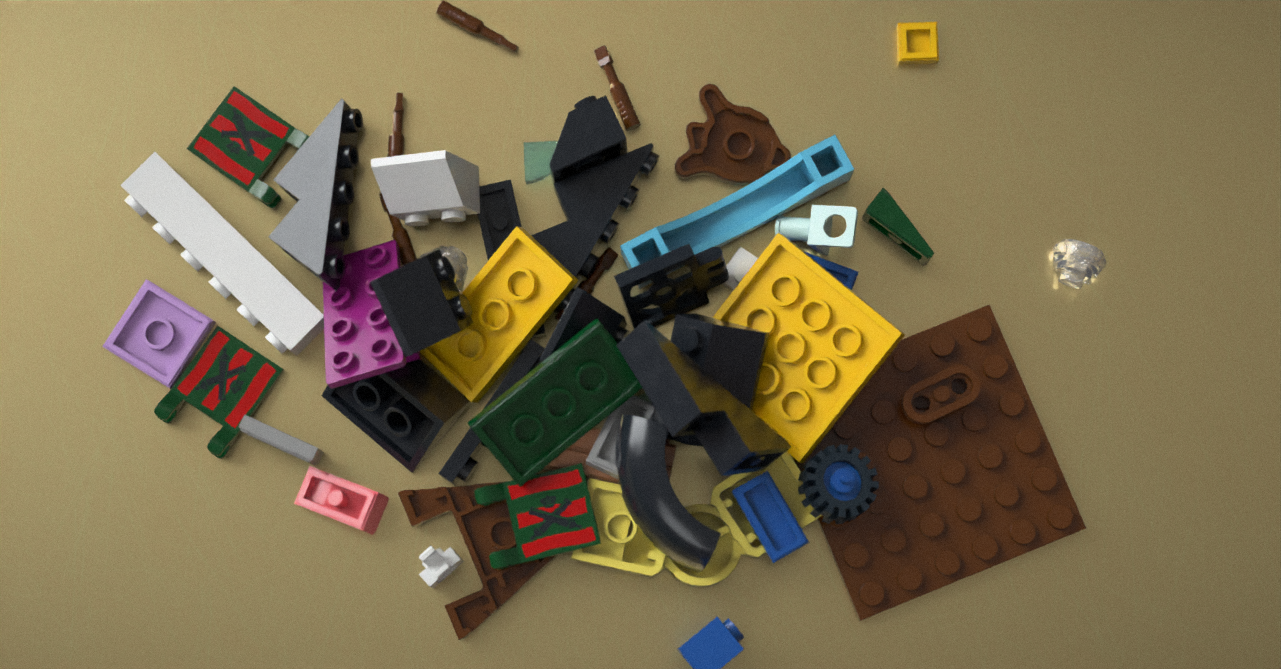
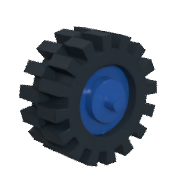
[798,444,879,524]

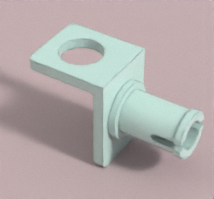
[775,205,858,255]

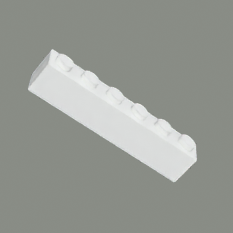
[120,152,324,356]

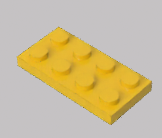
[420,226,579,403]

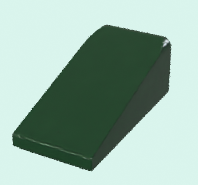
[862,187,934,265]

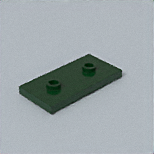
[468,318,642,487]

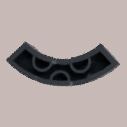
[615,414,721,573]

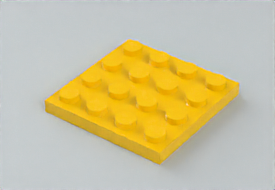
[712,232,906,463]

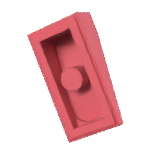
[294,466,389,535]

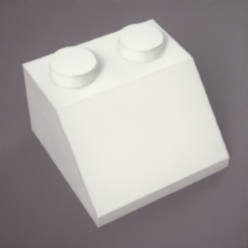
[371,150,480,226]

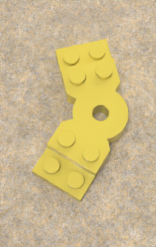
[572,451,823,587]

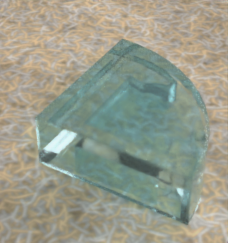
[523,141,558,184]

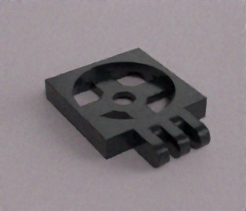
[614,243,729,329]

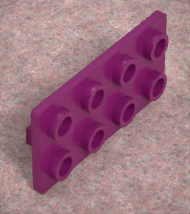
[323,240,420,388]

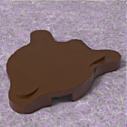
[674,84,791,186]

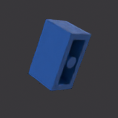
[678,617,744,669]

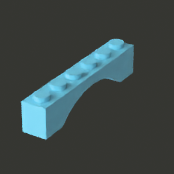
[620,135,854,289]

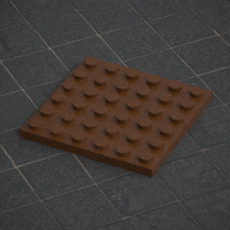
[790,304,1086,621]

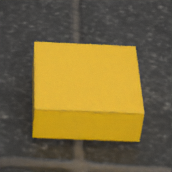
[896,22,939,65]

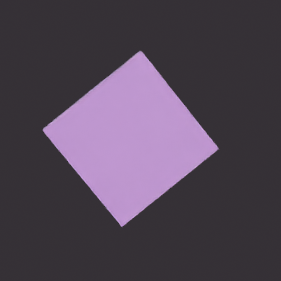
[102,279,216,389]

